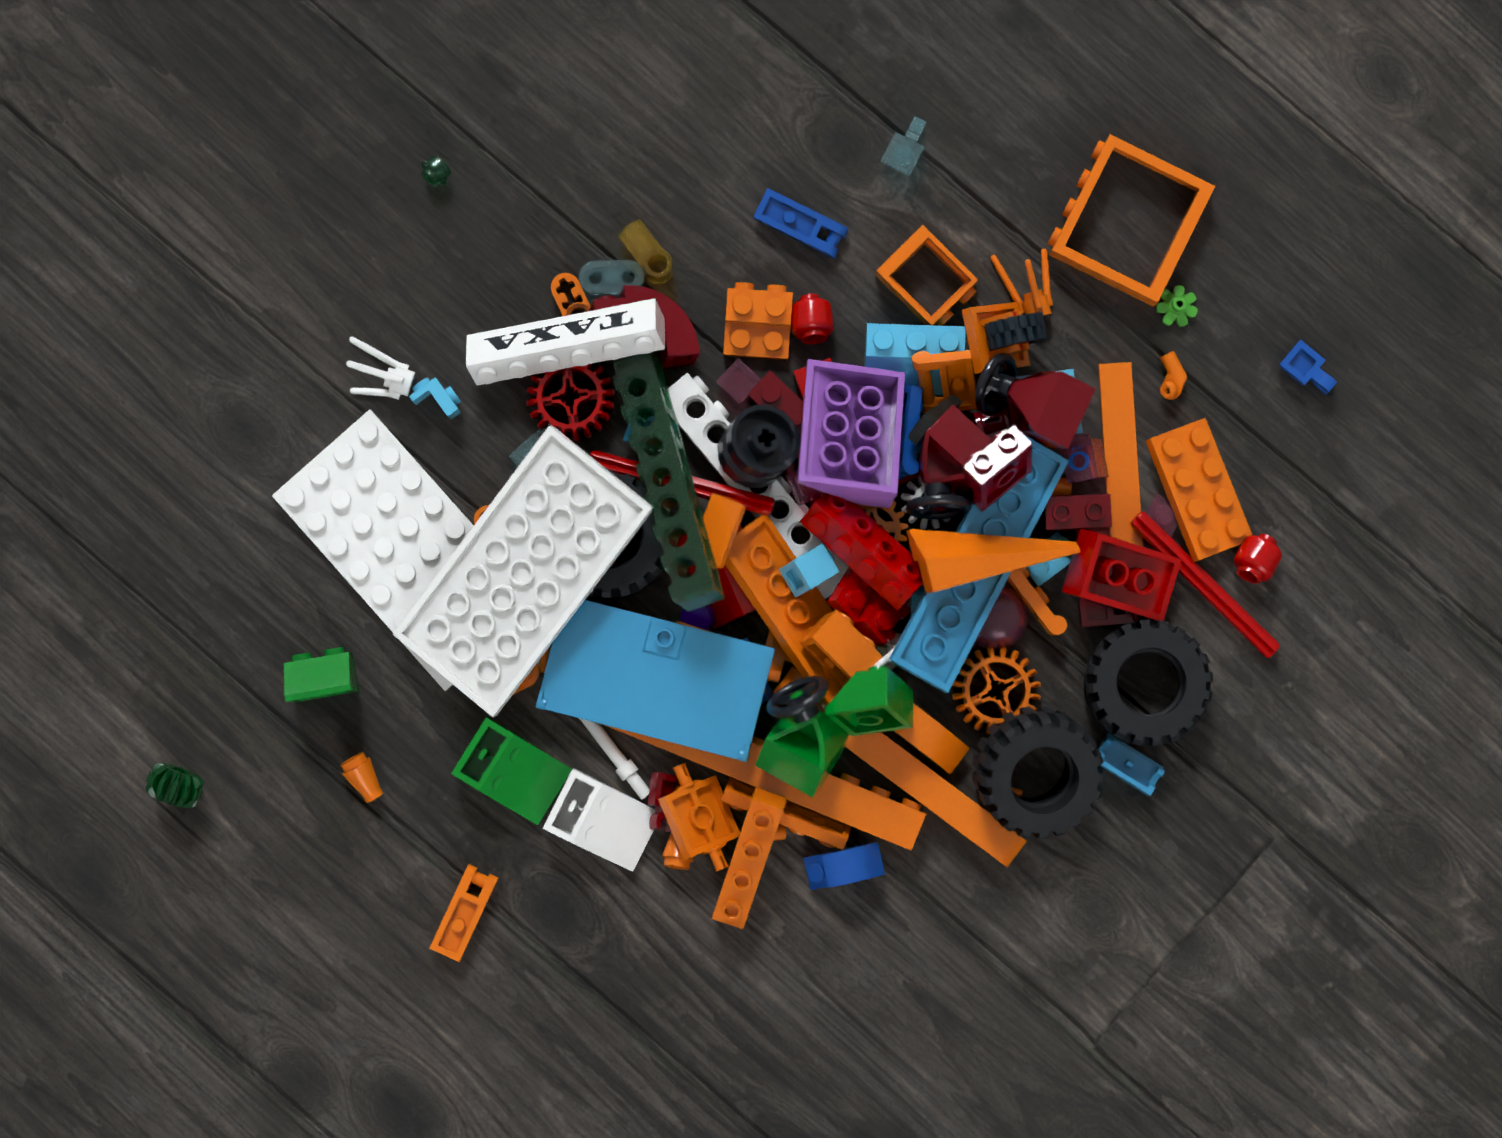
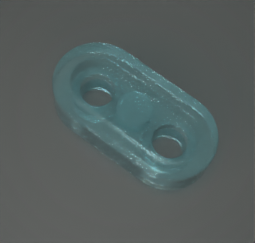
[579,260,645,295]

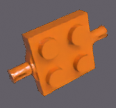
[658,763,740,872]

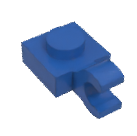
[1278,339,1337,395]

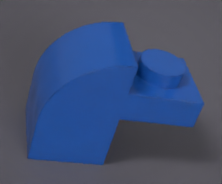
[803,842,885,890]

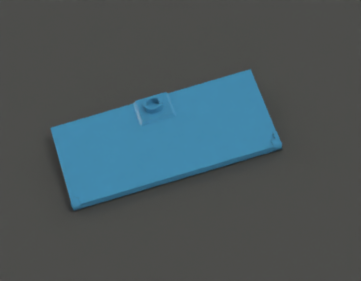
[536,600,775,762]

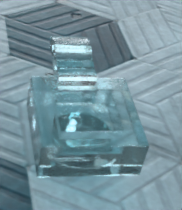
[880,116,926,177]

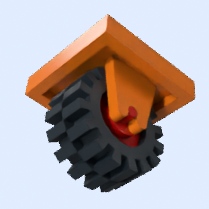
[962,302,1048,374]

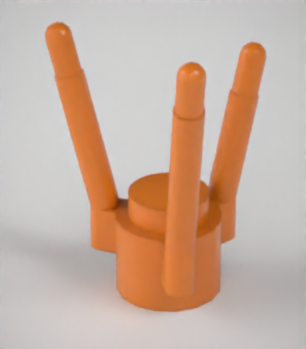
[990,248,1053,316]

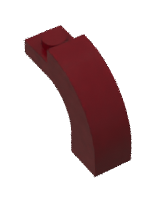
[589,285,700,368]

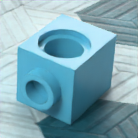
[779,543,840,598]

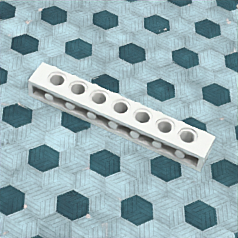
[657,373,849,600]

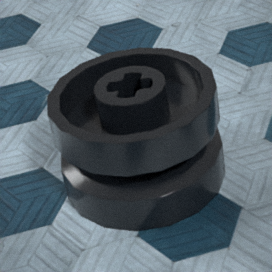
[717,405,800,488]

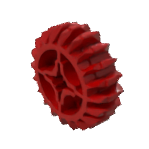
[526,363,615,442]

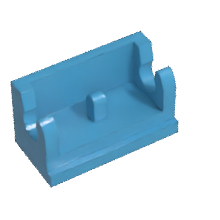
[1098,733,1165,796]

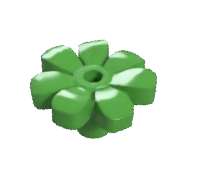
[1156,285,1198,327]

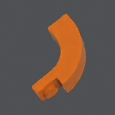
[893,703,970,774]

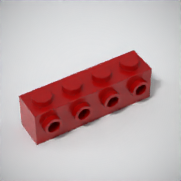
[800,493,924,611]

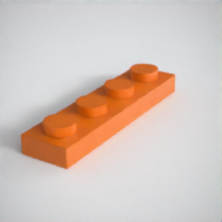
[721,777,852,850]

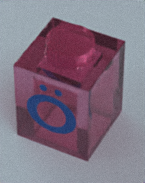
[1061,433,1109,484]

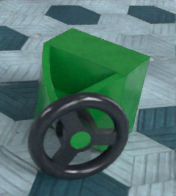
[755,676,849,797]

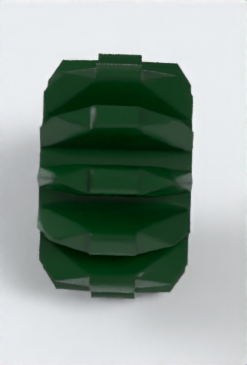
[145,763,204,809]

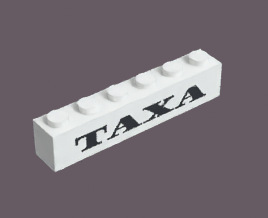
[466,298,665,385]

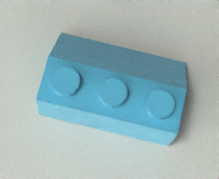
[864,323,966,396]

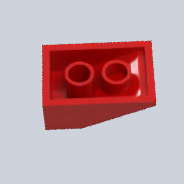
[1061,529,1182,621]

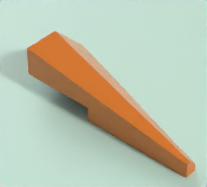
[907,529,1081,593]

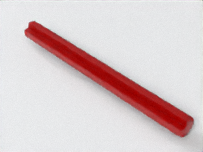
[590,450,775,515]
[1131,511,1279,658]

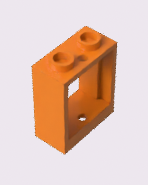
[875,225,978,326]

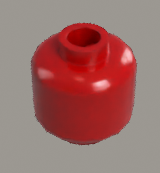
[791,293,834,345]
[1233,533,1282,584]

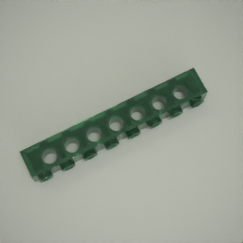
[613,352,725,612]

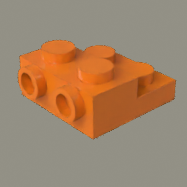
[723,282,793,360]

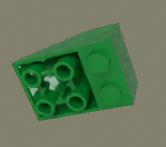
[451,717,572,825]

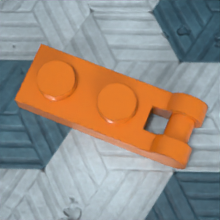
[1007,567,1067,636]
[429,864,499,962]

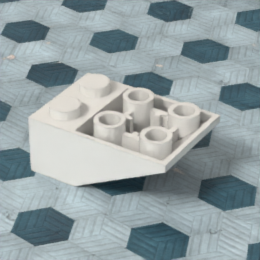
[543,769,655,872]

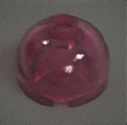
[975,586,1028,650]

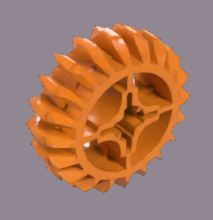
[952,646,1041,734]

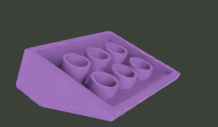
[797,359,905,508]

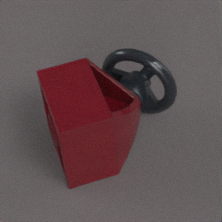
[975,353,1096,449]
[906,405,991,520]

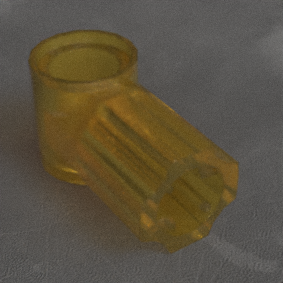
[618,219,673,284]

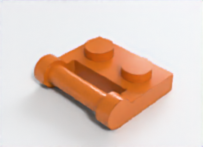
[912,350,977,414]

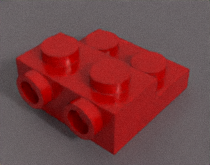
[827,567,912,645]

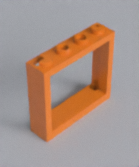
[1048,134,1215,307]

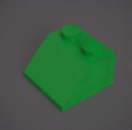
[284,647,359,703]
[825,665,913,736]

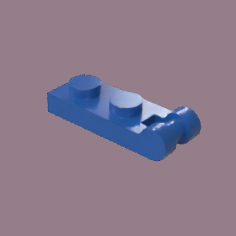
[753,188,849,259]
[898,385,923,480]

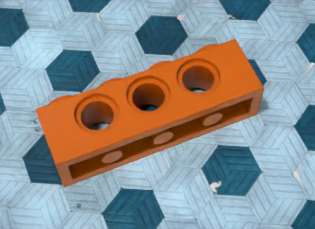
[712,787,787,929]

